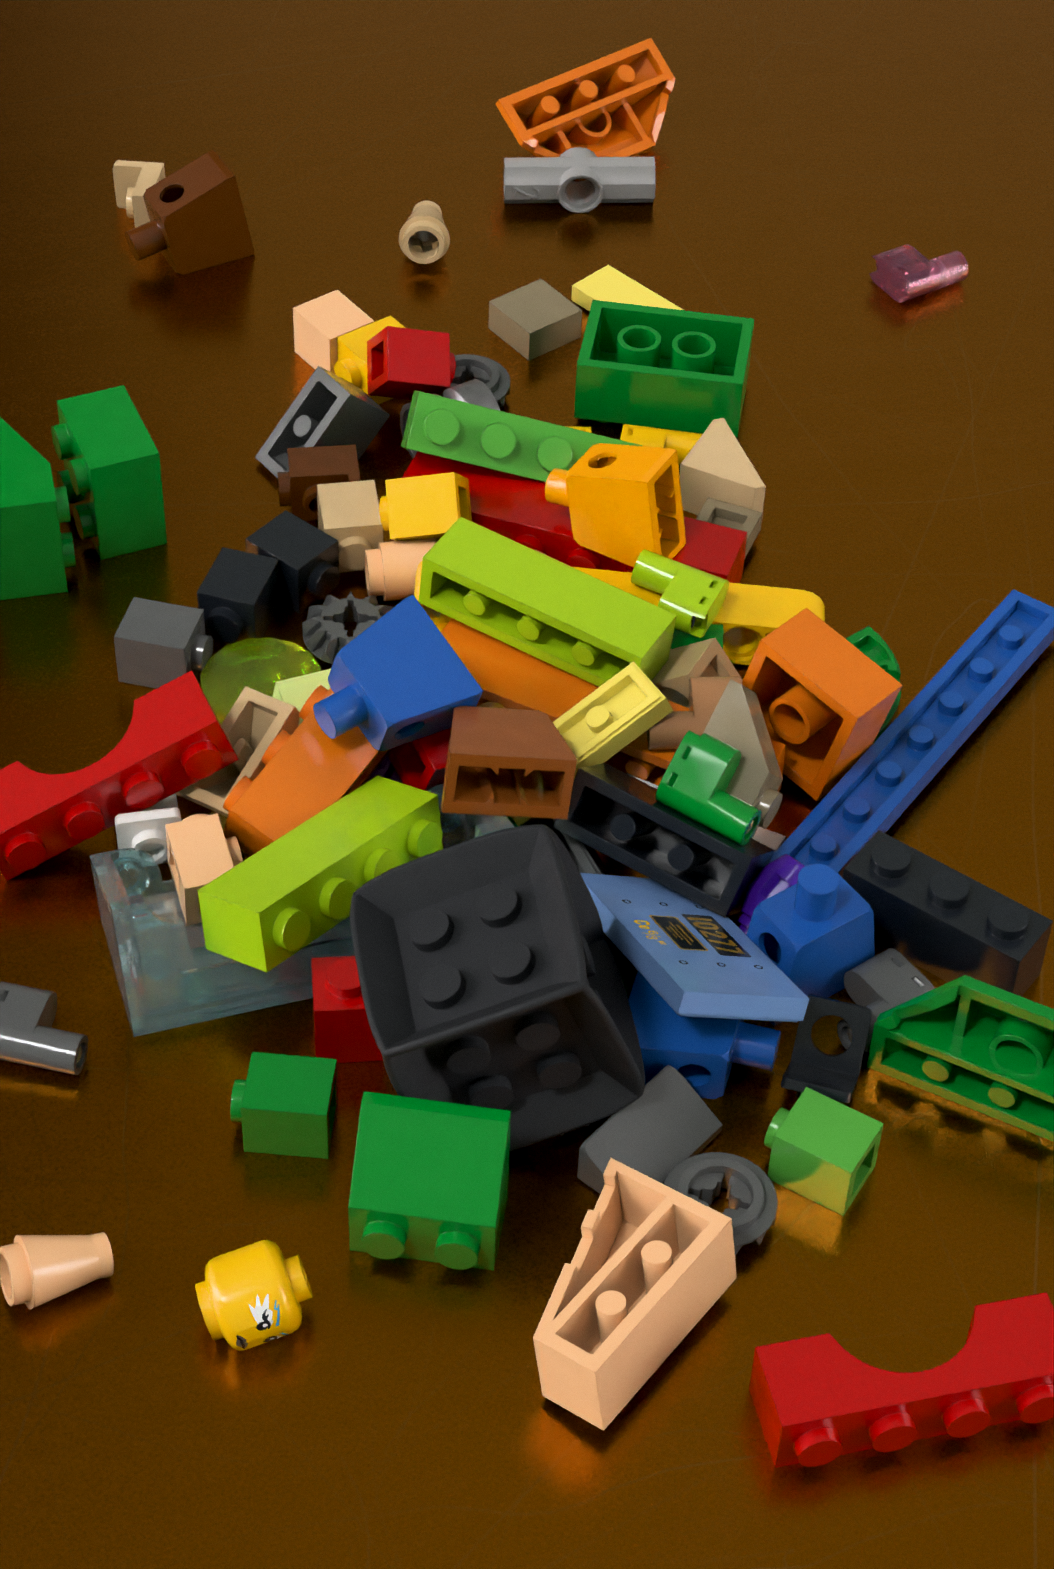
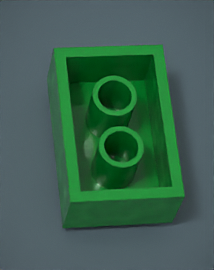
[574,300,755,438]

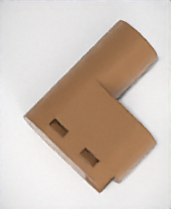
[647,676,743,750]

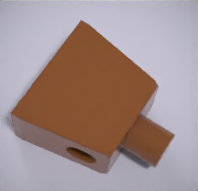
[441,702,577,819]

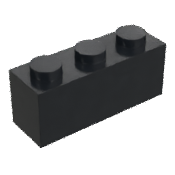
[553,763,775,918]
[843,830,1053,997]

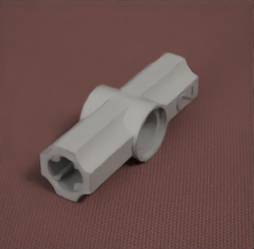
[503,147,656,213]

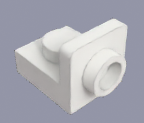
[114,793,182,869]

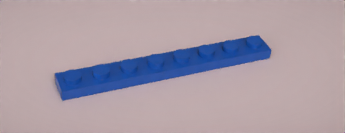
[769,589,1054,878]

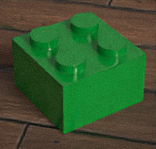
[51,385,167,560]

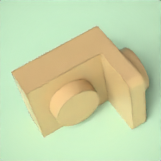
[112,160,166,228]

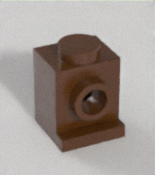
[277,444,361,521]

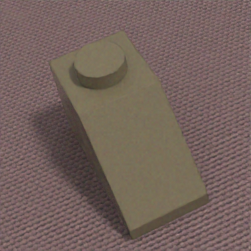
[703,679,783,837]

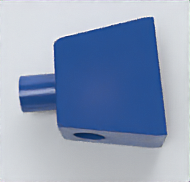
[313,594,483,751]
[746,864,875,1026]
[628,971,781,1099]

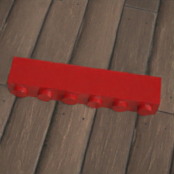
[402,451,747,583]

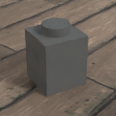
[114,597,213,689]

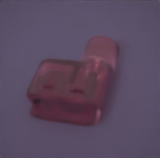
[869,244,968,303]

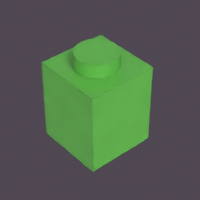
[764,1087,884,1216]

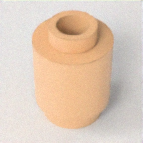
[364,538,437,601]

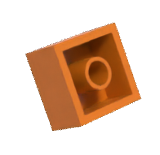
[742,608,903,801]

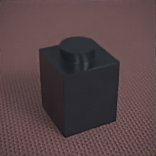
[245,510,340,614]
[197,547,281,650]

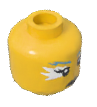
[195,1240,313,1351]

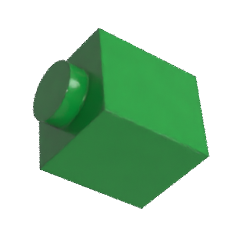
[230,1052,338,1159]

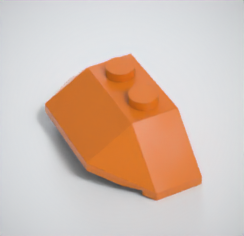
[496,38,676,182]

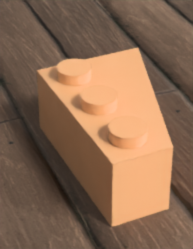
[533,1157,737,1431]

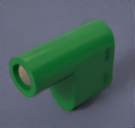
[655,730,762,846]

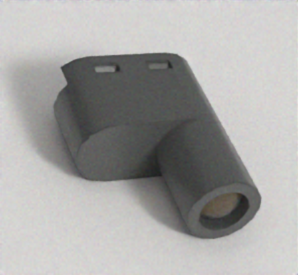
[837,948,935,1054]
[0,981,88,1076]

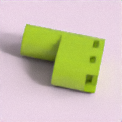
[631,549,729,638]

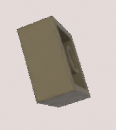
[488,279,582,361]

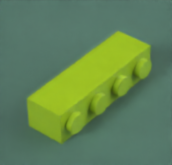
[419,517,677,687]
[198,775,443,973]

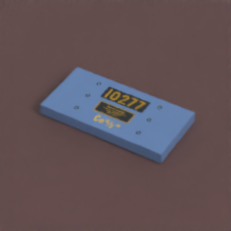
[580,873,809,1022]

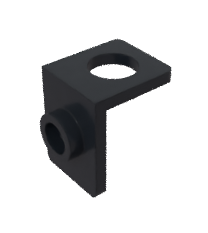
[781,994,872,1103]

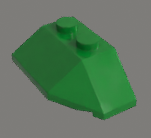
[867,975,1054,1142]

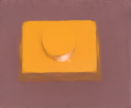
[545,443,686,568]

